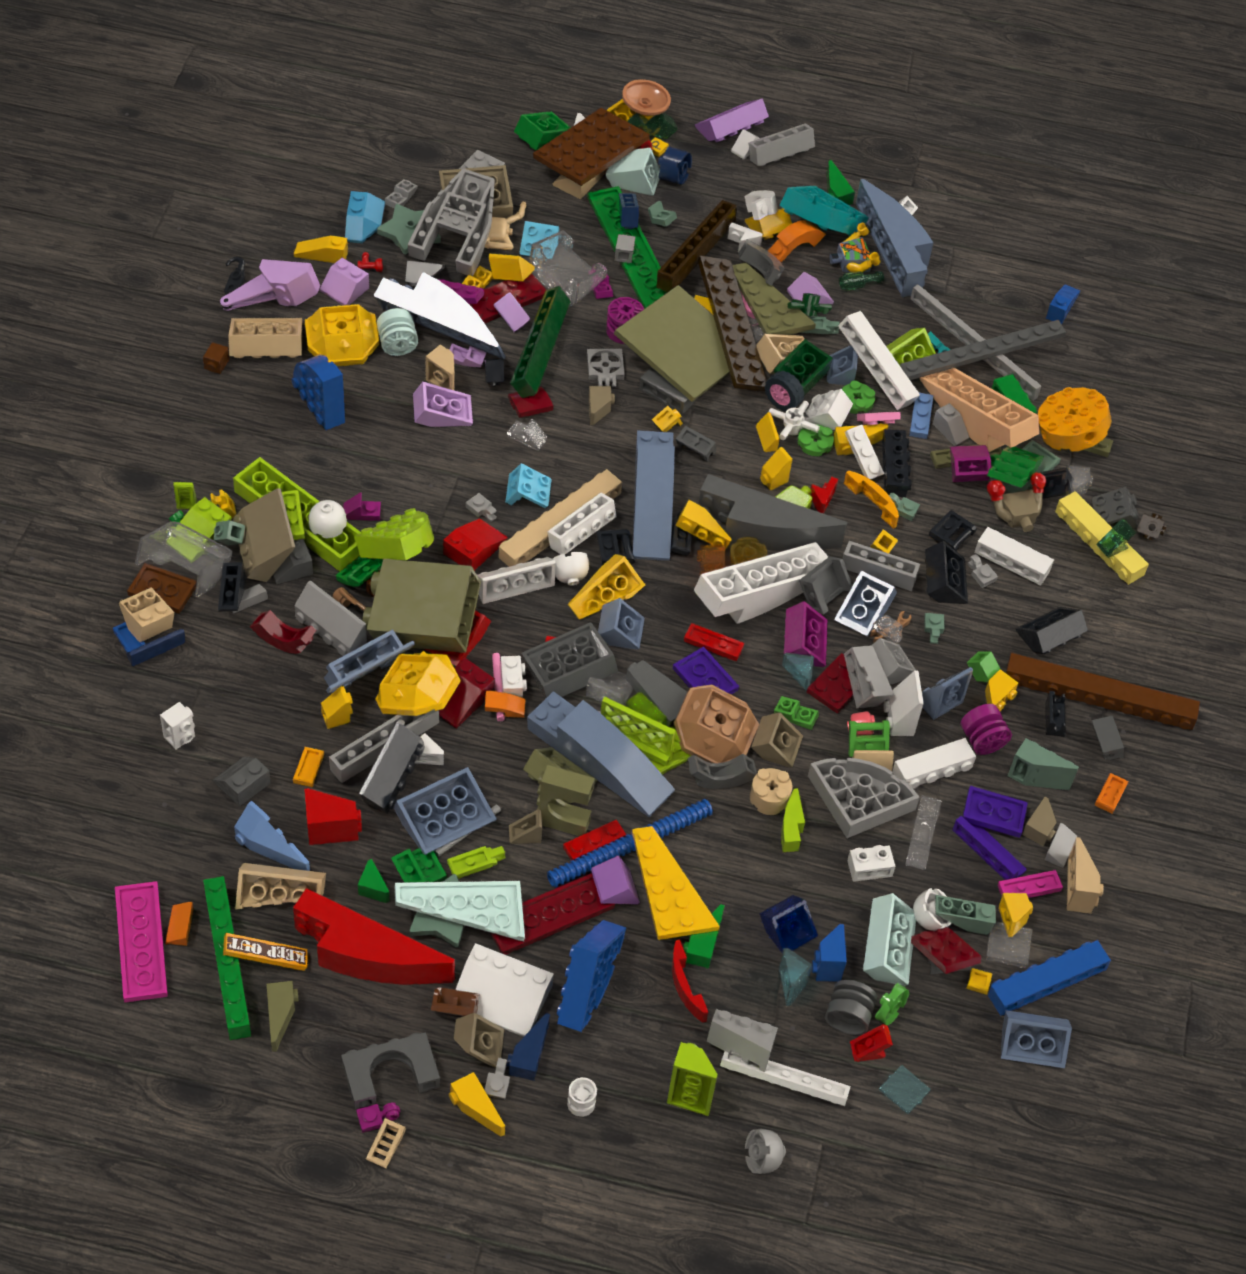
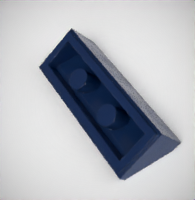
[126,629,185,666]

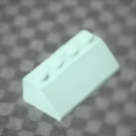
[863,893,916,986]

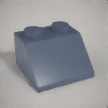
[598,598,645,650]

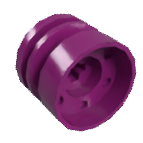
[606,297,644,344]
[960,704,1012,755]

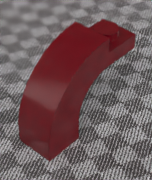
[250,610,317,654]

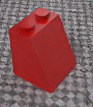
[304,788,362,845]

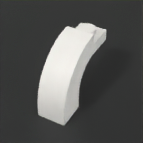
[745,190,778,220]

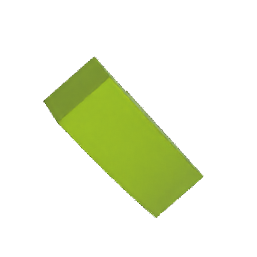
[781,788,805,852]

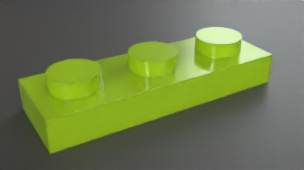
[282,490,305,540]

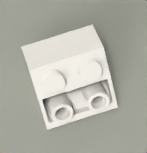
[804,389,853,430]

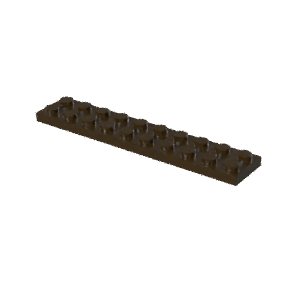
[698,256,767,392]

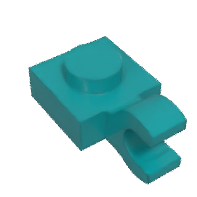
[928,331,950,353]

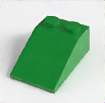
[514,111,571,150]

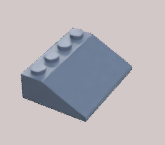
[394,767,497,855]

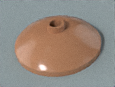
[622,80,671,116]

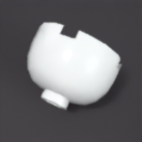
[309,500,347,538]
[553,552,589,586]
[913,888,951,931]

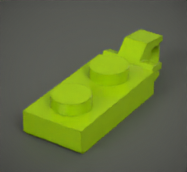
[447,846,505,879]

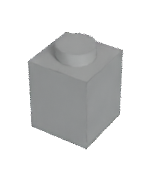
[615,234,635,263]

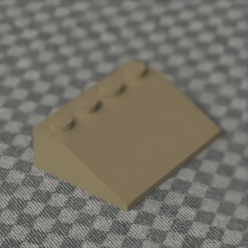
[439,165,513,219]
[233,488,295,582]

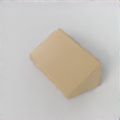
[852,750,894,771]

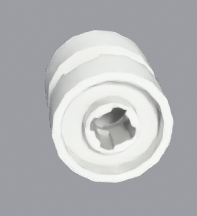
[567,1077,597,1117]

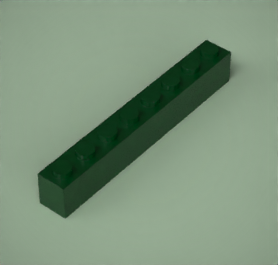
[510,286,571,398]

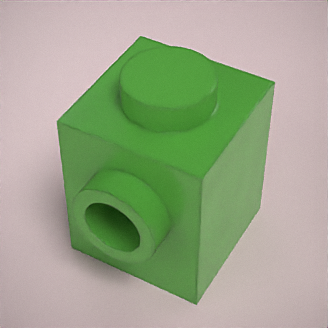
[967,652,1001,682]

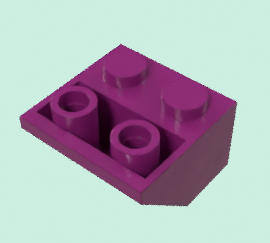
[950,445,991,482]

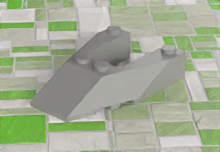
[408,168,495,276]

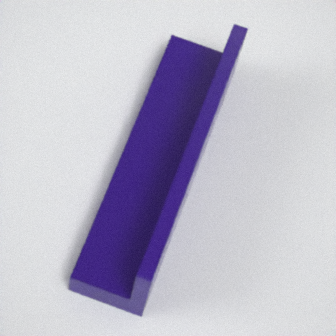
[952,816,1027,880]

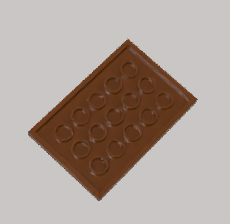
[533,108,649,186]

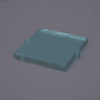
[879,1065,931,1114]

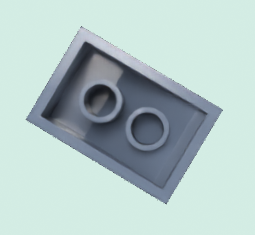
[834,571,897,637]
[922,667,973,720]

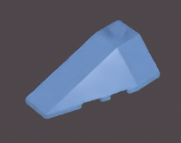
[234,801,310,871]

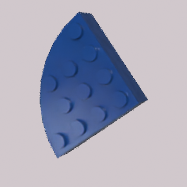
[291,355,345,430]
[557,920,626,1032]

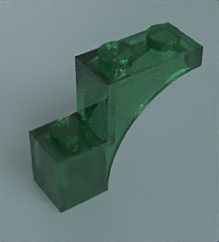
[627,112,678,140]

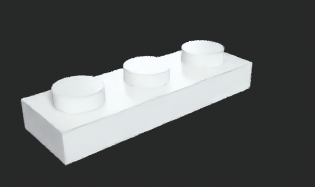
[844,425,884,480]

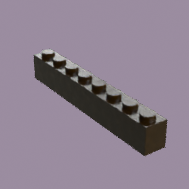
[656,200,737,292]

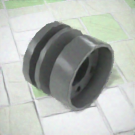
[825,980,877,1035]

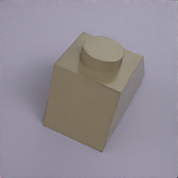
[589,386,615,425]
[1022,797,1057,846]

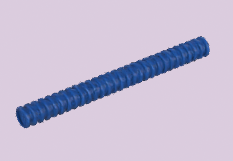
[547,799,713,888]

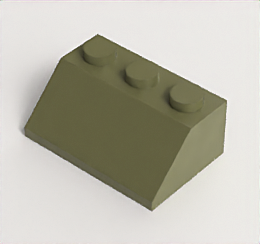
[523,747,597,804]

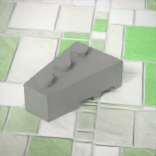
[844,645,894,708]
[707,1009,778,1072]

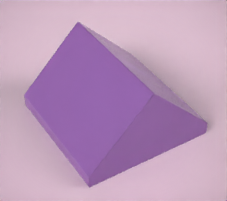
[591,856,640,904]

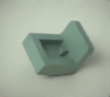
[648,201,677,226]

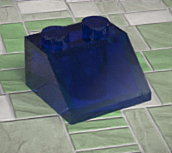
[759,895,818,955]

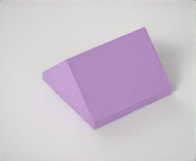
[787,272,834,304]

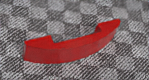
[672,940,708,1023]

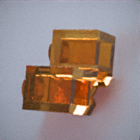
[697,545,726,578]

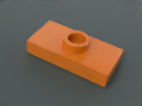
[1095,773,1129,814]

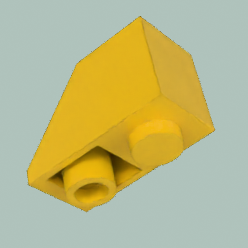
[985,670,1018,711]
[321,686,353,729]

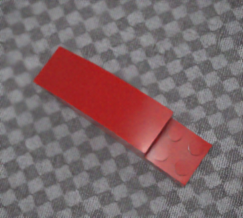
[293,888,455,985]

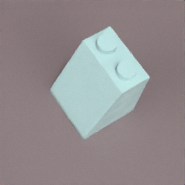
[606,148,660,195]

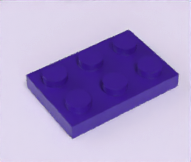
[673,647,739,694]
[962,786,1028,838]

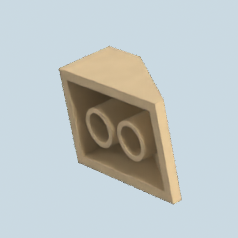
[756,334,804,374]
[1067,837,1103,914]

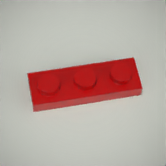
[684,623,744,662]
[563,819,626,861]

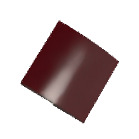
[508,387,554,418]

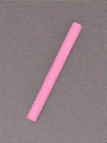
[492,653,505,722]

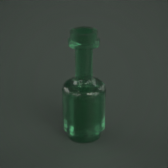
[839,271,884,291]

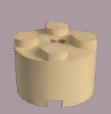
[750,768,792,815]

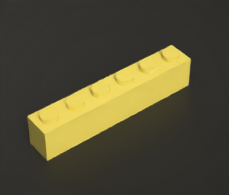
[1055,491,1149,585]

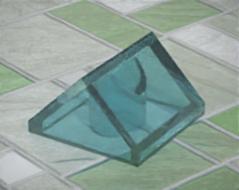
[779,948,812,1006]

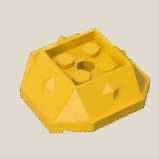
[305,304,379,366]
[375,651,461,716]

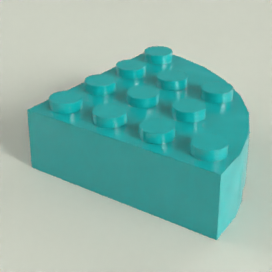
[779,186,869,236]

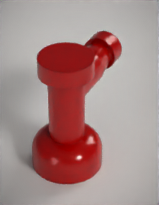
[358,252,383,272]

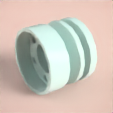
[377,308,418,356]

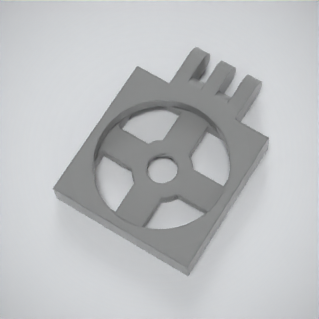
[587,349,624,388]

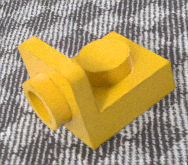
[652,406,683,432]

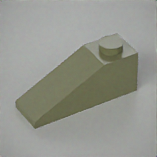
[266,981,299,1052]

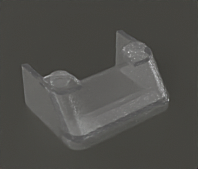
[135,522,232,597]

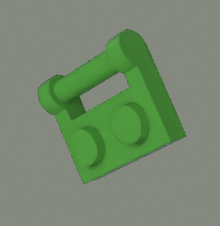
[848,720,890,757]

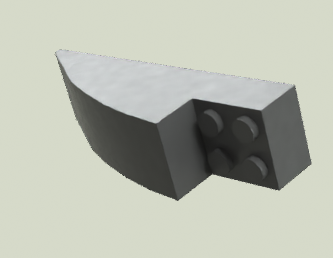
[698,474,848,551]

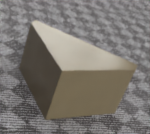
[509,809,542,844]

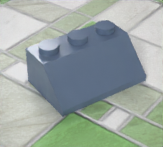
[1001,1010,1072,1068]

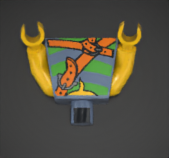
[829,222,880,274]

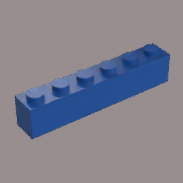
[988,940,1111,1016]

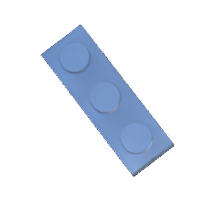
[909,393,933,439]

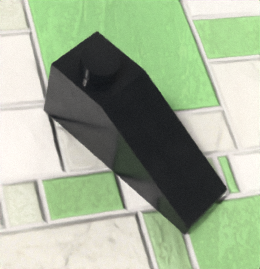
[218,562,246,612]

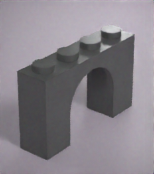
[341,1032,440,1111]

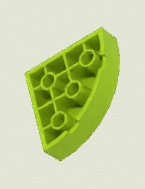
[355,508,434,560]

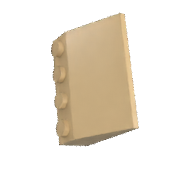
[229,318,302,358]

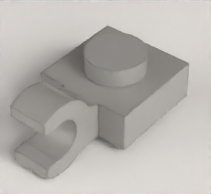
[465,493,497,522]
[968,554,998,588]
[485,1058,510,1100]

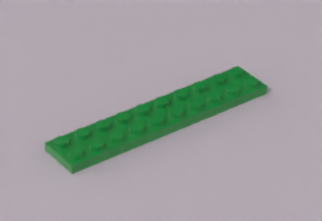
[587,186,668,309]

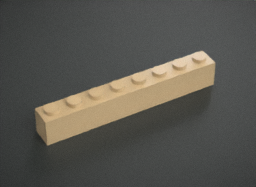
[499,469,622,567]

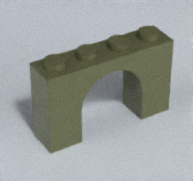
[537,765,595,836]

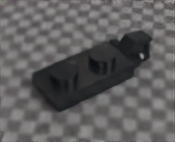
[670,508,692,556]

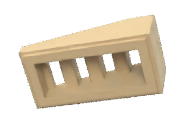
[366,1118,406,1169]

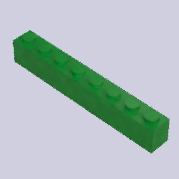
[203,876,251,1040]

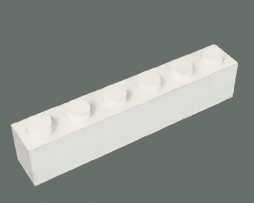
[838,311,920,410]

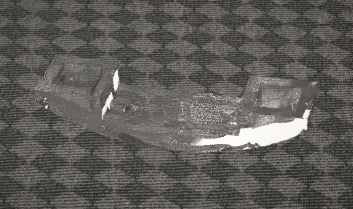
[905,795,942,870]

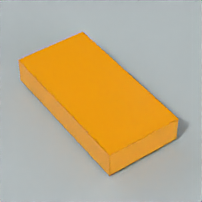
[293,747,324,787]

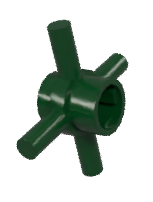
[788,293,832,316]

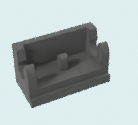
[676,426,716,462]
[1092,715,1124,760]

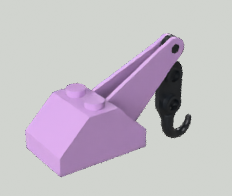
[220,257,320,311]

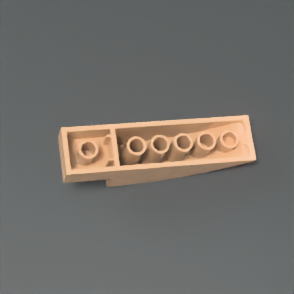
[920,368,1039,452]

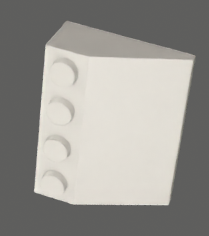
[455,943,553,1037]

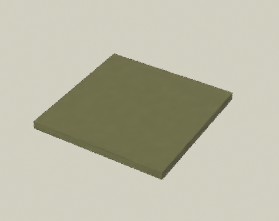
[614,285,730,402]

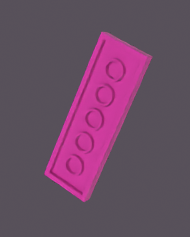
[115,881,168,1003]

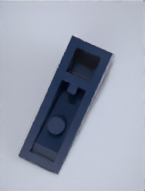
[619,193,639,229]
[506,1013,550,1081]

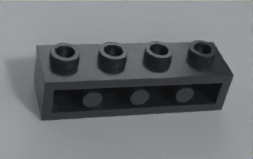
[882,429,912,497]

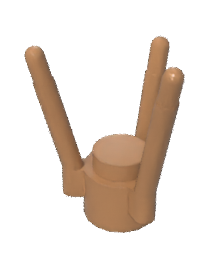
[333,587,366,611]

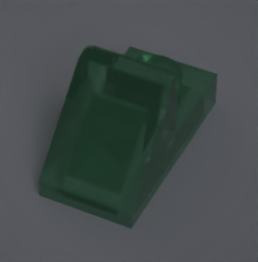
[1096,518,1137,558]

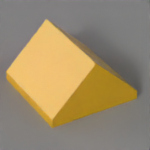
[489,254,535,281]

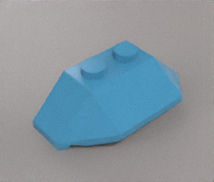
[345,191,385,243]

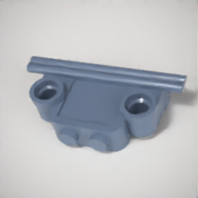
[324,629,415,693]

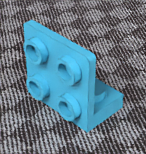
[520,221,560,260]
[505,463,551,508]

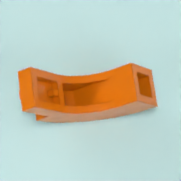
[768,220,826,262]

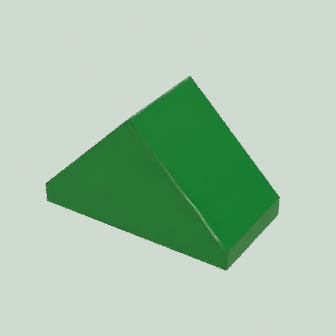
[358,859,390,903]

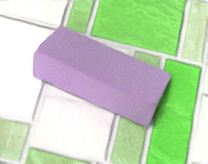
[494,292,530,332]

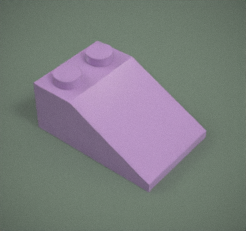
[413,382,473,427]

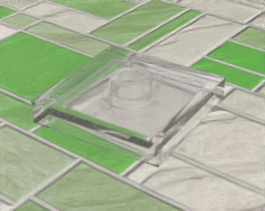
[986,921,1032,968]

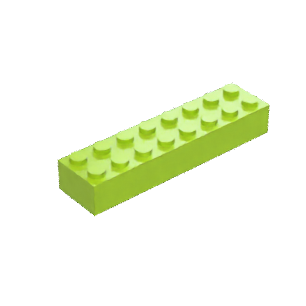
[233,457,361,571]

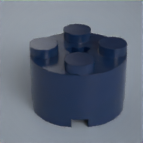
[658,147,692,184]

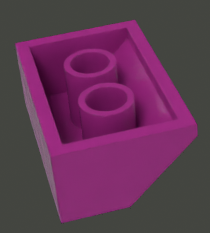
[784,601,827,667]

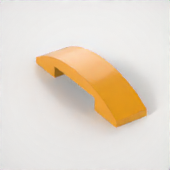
[844,471,899,529]

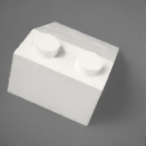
[884,671,923,736]

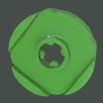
[842,380,875,414]
[797,424,834,456]
[875,983,909,1025]

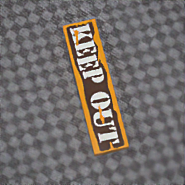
[223,933,307,971]

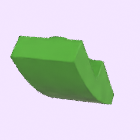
[774,696,819,730]

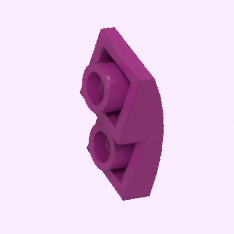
[589,269,613,299]

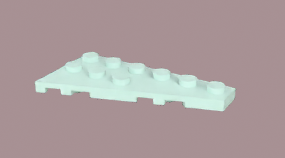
[394,881,525,941]

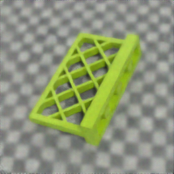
[601,697,676,766]

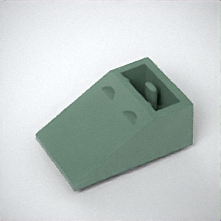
[1008,738,1079,790]

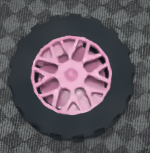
[764,371,804,411]

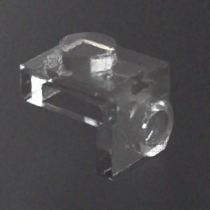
[873,614,903,644]

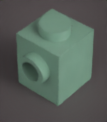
[214,520,245,545]

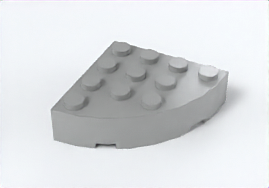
[808,758,920,838]

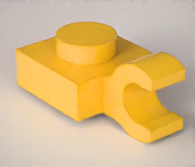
[210,490,236,518]

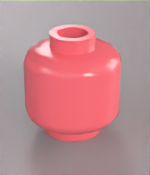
[847,711,875,735]

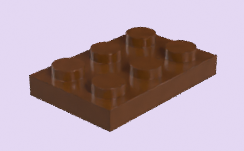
[127,563,197,614]

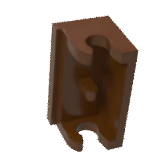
[431,987,480,1016]

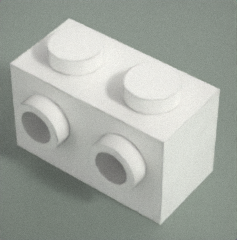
[501,656,527,698]
[160,702,195,749]
[847,845,895,882]

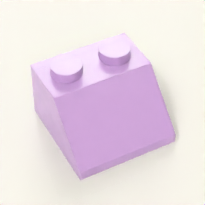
[320,258,369,306]

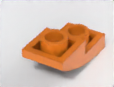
[485,691,525,718]

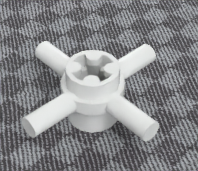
[769,401,820,440]

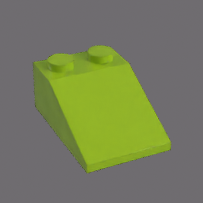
[165,497,232,564]

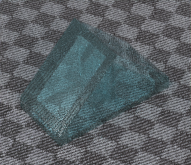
[782,653,814,691]

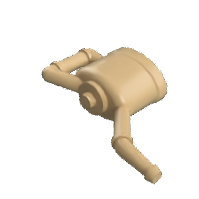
[484,202,527,251]

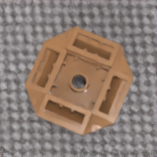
[674,685,759,763]

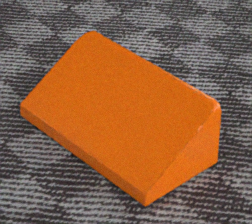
[166,902,194,946]

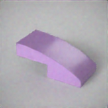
[450,344,486,367]

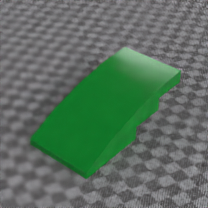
[987,446,1044,488]

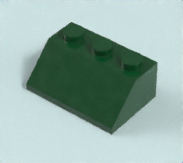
[774,339,833,396]

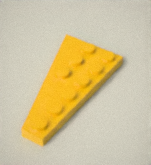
[632,826,720,940]

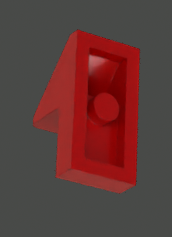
[810,477,838,514]
[850,1024,893,1062]

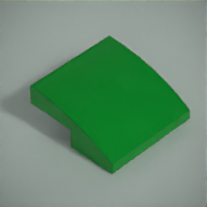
[336,556,383,587]
[391,848,447,883]

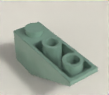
[935,895,996,935]

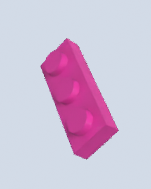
[997,870,1063,898]

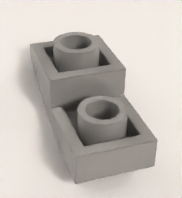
[385,179,418,209]

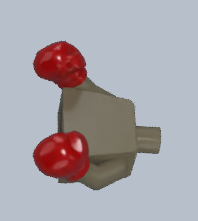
[987,472,1046,532]

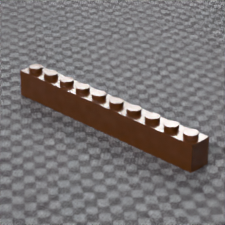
[1005,653,1200,730]

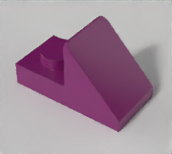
[343,492,381,521]

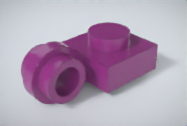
[356,1102,400,1133]

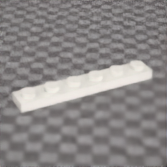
[720,1051,850,1106]

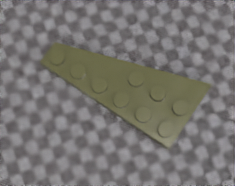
[732,263,816,335]

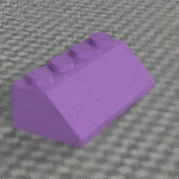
[695,98,769,142]

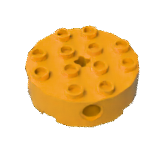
[1038,387,1112,451]

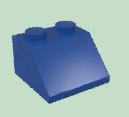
[812,924,847,981]

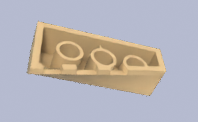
[235,863,326,909]

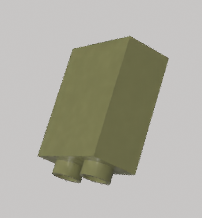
[362,559,481,653]

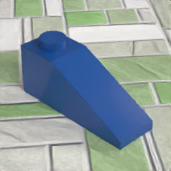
[1046,284,1080,324]

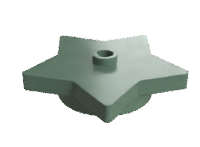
[377,204,441,254]
[410,874,466,947]

